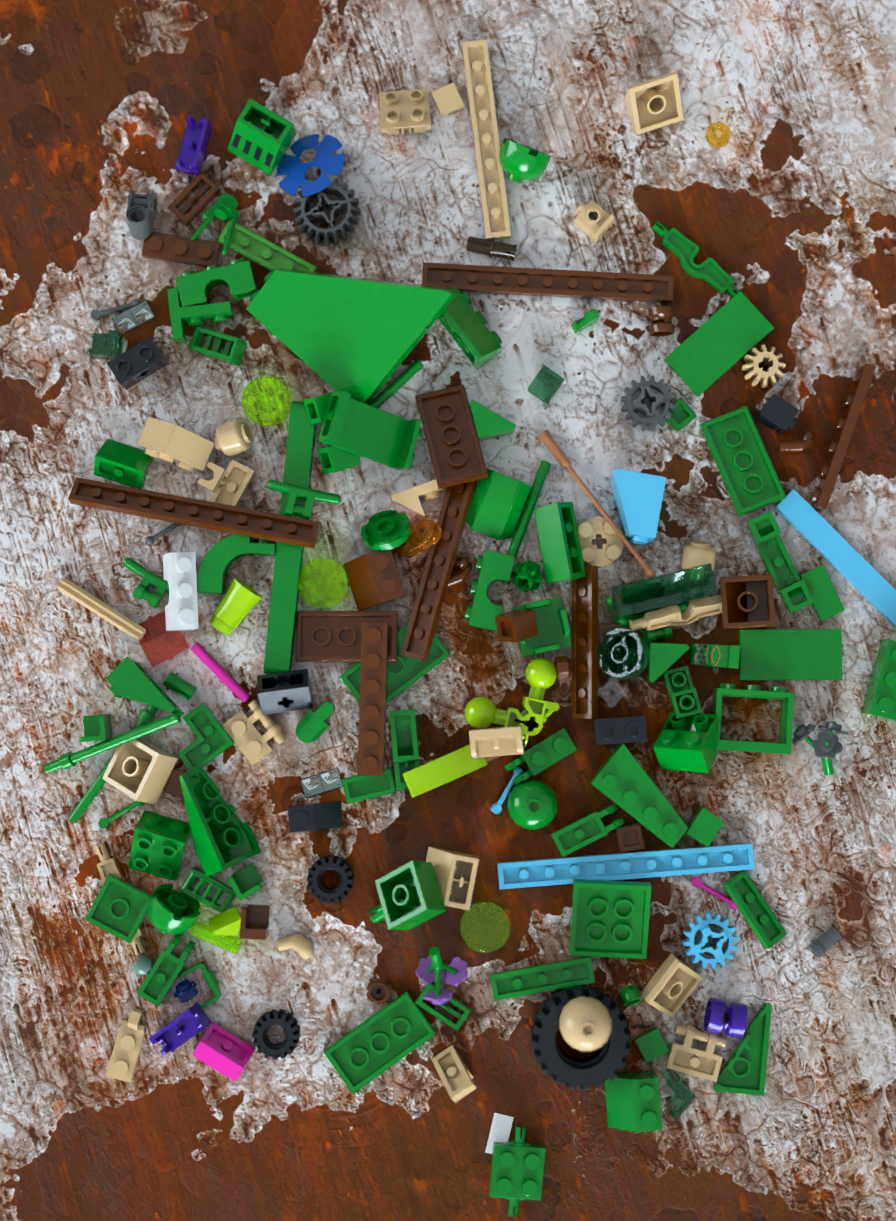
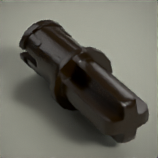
[466,236,517,261]

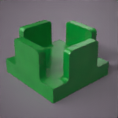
[511,597,572,657]

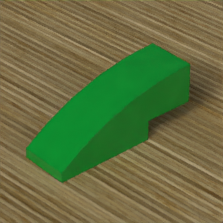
[389,709,420,791]

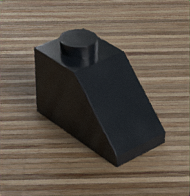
[288,801,343,833]

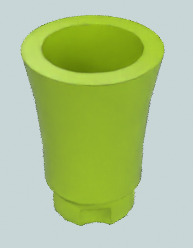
[209,577,263,636]

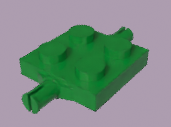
[489,1125,546,1217]

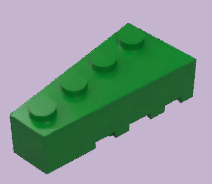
[589,743,688,848]

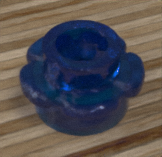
[173,979,198,1003]

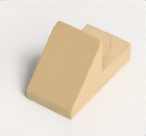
[391,479,442,518]
[431,1045,476,1103]

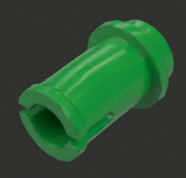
[163,672,197,701]

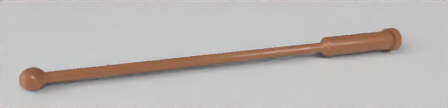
[538,430,656,578]

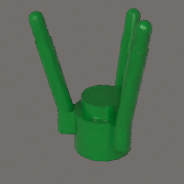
[191,193,240,254]

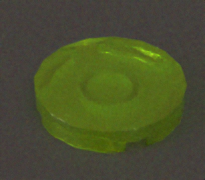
[242,376,292,426]
[298,558,349,609]
[460,901,511,953]

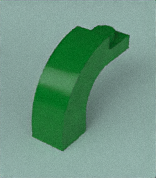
[197,534,276,594]

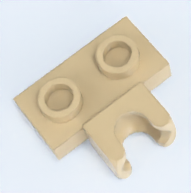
[198,459,256,506]

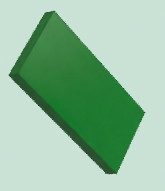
[664,291,774,397]
[699,406,787,517]
[340,623,451,704]
[738,629,842,680]
[323,990,436,1094]

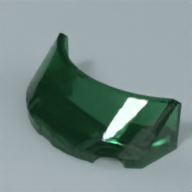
[612,563,718,618]

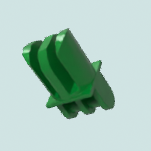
[295,702,335,743]

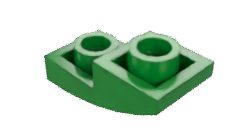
[662,666,702,719]

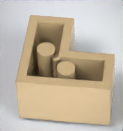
[137,417,215,472]

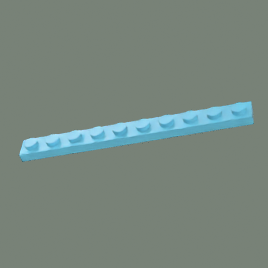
[497,843,755,889]

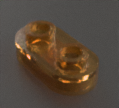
[394,519,441,558]

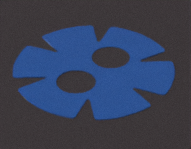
[276,134,345,196]

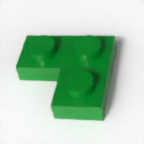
[178,703,234,771]

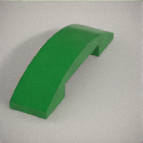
[747,510,814,613]

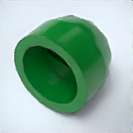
[620,985,642,1006]

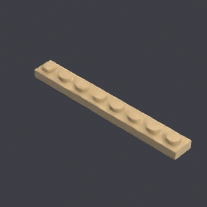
[462,39,511,240]

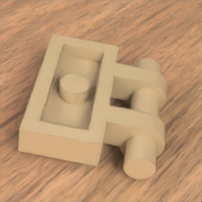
[221,699,286,766]
[665,1024,727,1082]

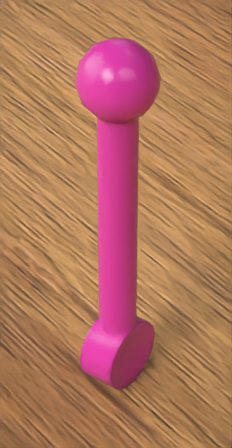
[691,877,738,910]

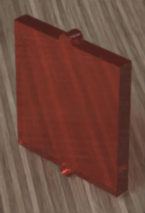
[138,611,190,667]

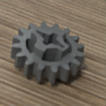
[621,375,676,431]

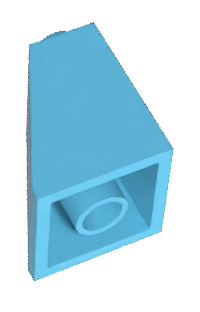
[609,468,666,546]

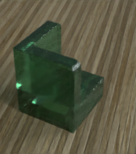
[87,330,124,360]
[527,365,565,408]

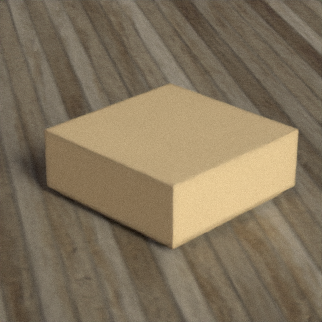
[431,82,464,117]

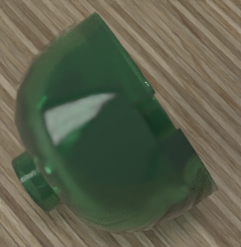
[597,628,650,680]

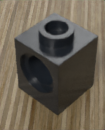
[755,393,799,435]

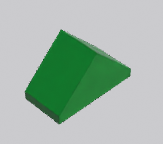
[470,399,516,442]
[646,643,690,683]

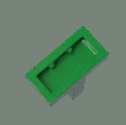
[167,288,234,344]

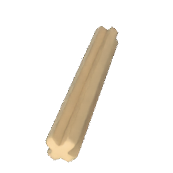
[57,578,147,641]

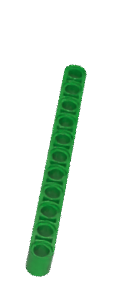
[264,401,317,674]

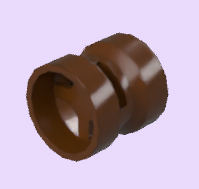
[648,306,675,337]

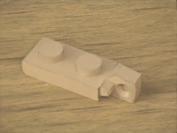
[106,1007,146,1083]

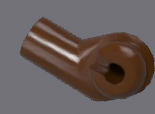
[780,432,816,453]
[447,557,472,589]

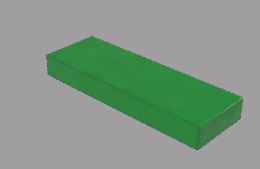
[722,870,787,949]

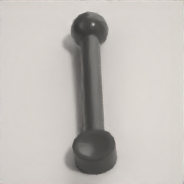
[90,299,141,321]
[145,523,181,546]

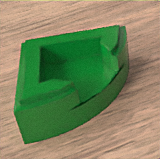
[571,309,599,333]

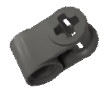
[126,191,157,240]

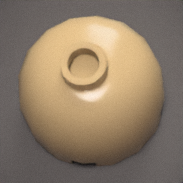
[559,996,612,1051]

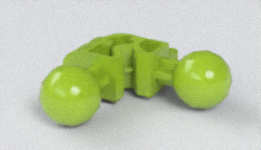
[465,658,559,747]

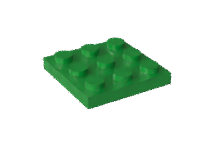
[569,879,651,959]

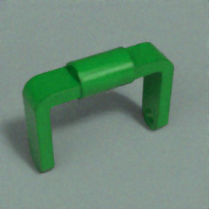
[178,962,221,1008]

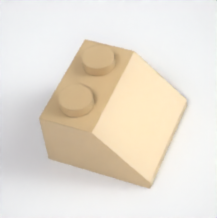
[102,738,178,804]

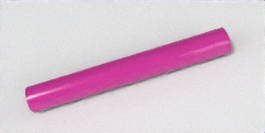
[191,642,251,703]

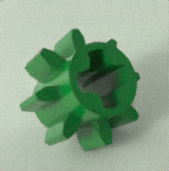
[510,560,544,592]

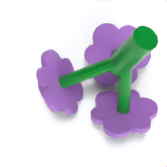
[416,947,468,1005]

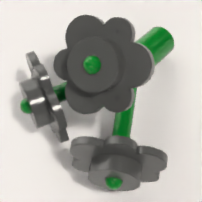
[792,721,848,776]

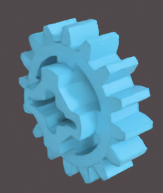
[682,912,739,970]

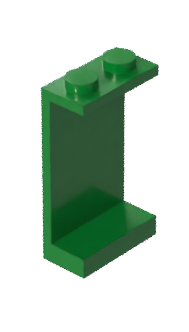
[318,390,422,470]

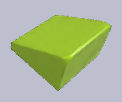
[208,907,241,936]

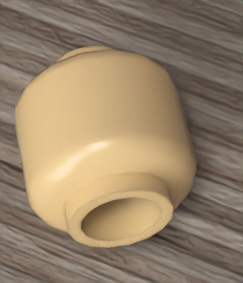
[213,420,253,457]
[681,540,716,579]

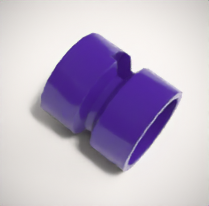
[704,997,748,1038]

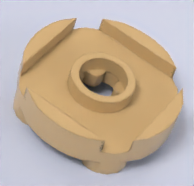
[578,516,624,567]

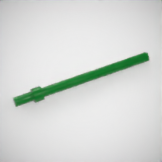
[68,706,158,823]
[43,712,181,774]

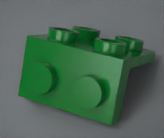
[128,811,192,881]

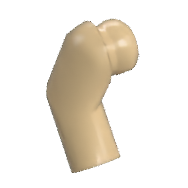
[277,934,314,959]

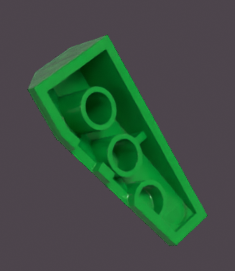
[179,767,261,877]

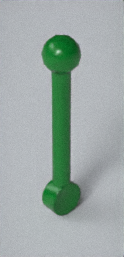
[98,801,145,829]

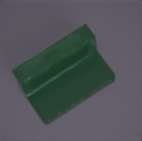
[663,1069,696,1120]

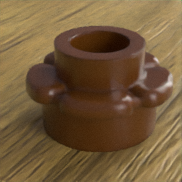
[367,978,392,1004]

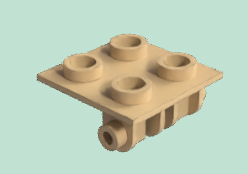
[379,89,431,136]

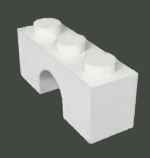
[163,552,199,631]

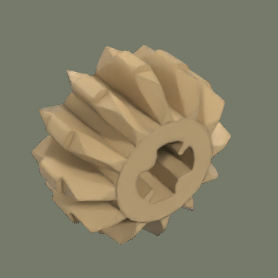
[741,345,786,389]

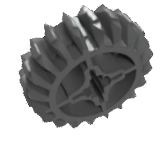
[293,178,361,246]

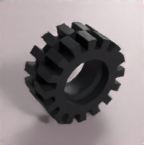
[307,855,354,904]
[252,1009,300,1060]

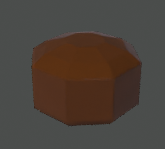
[554,655,572,680]

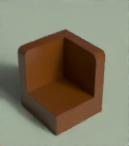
[495,609,538,643]
[240,904,270,940]

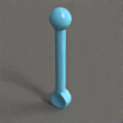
[491,766,523,814]

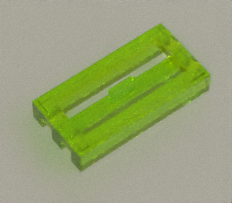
[189,921,243,954]

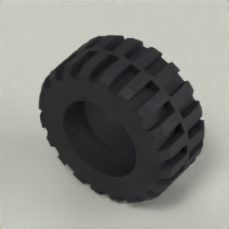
[531,985,632,1091]

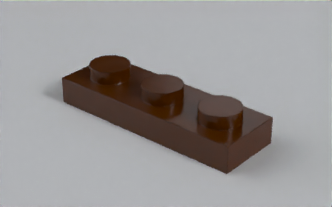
[142,232,221,267]

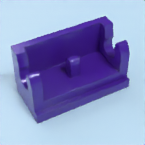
[175,116,212,176]
[149,1002,212,1055]

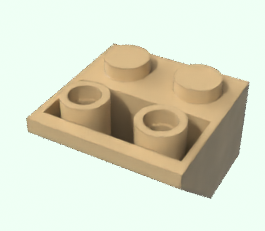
[426,846,479,910]

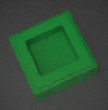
[661,397,697,433]
[634,1027,669,1063]

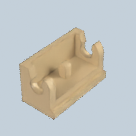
[469,726,524,759]

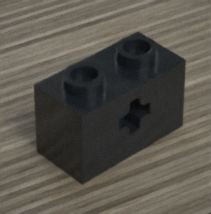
[107,337,169,390]
[257,669,313,715]
[592,715,648,745]

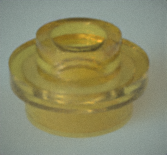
[705,122,731,148]

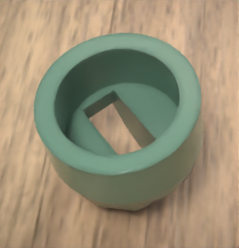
[132,953,153,976]

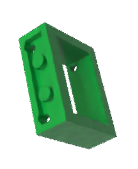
[712,683,794,754]

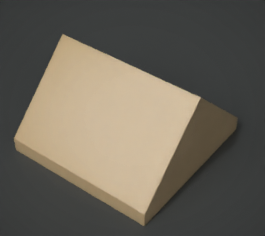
[624,72,684,135]
[640,953,703,1018]

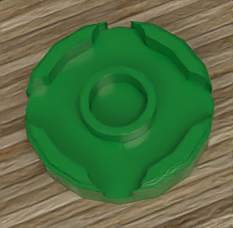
[361,510,412,551]

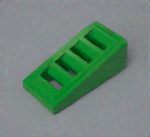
[189,325,247,366]
[179,866,236,913]

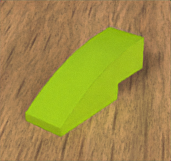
[402,744,488,798]

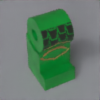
[690,644,740,669]

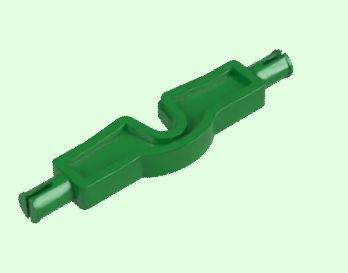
[652,220,739,298]

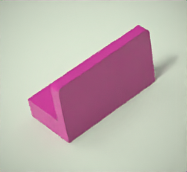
[192,1022,256,1081]

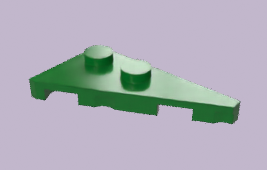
[713,1003,772,1096]

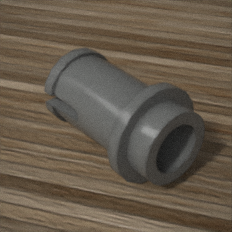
[808,926,842,958]

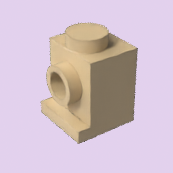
[574,200,615,243]

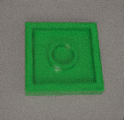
[85,873,152,943]

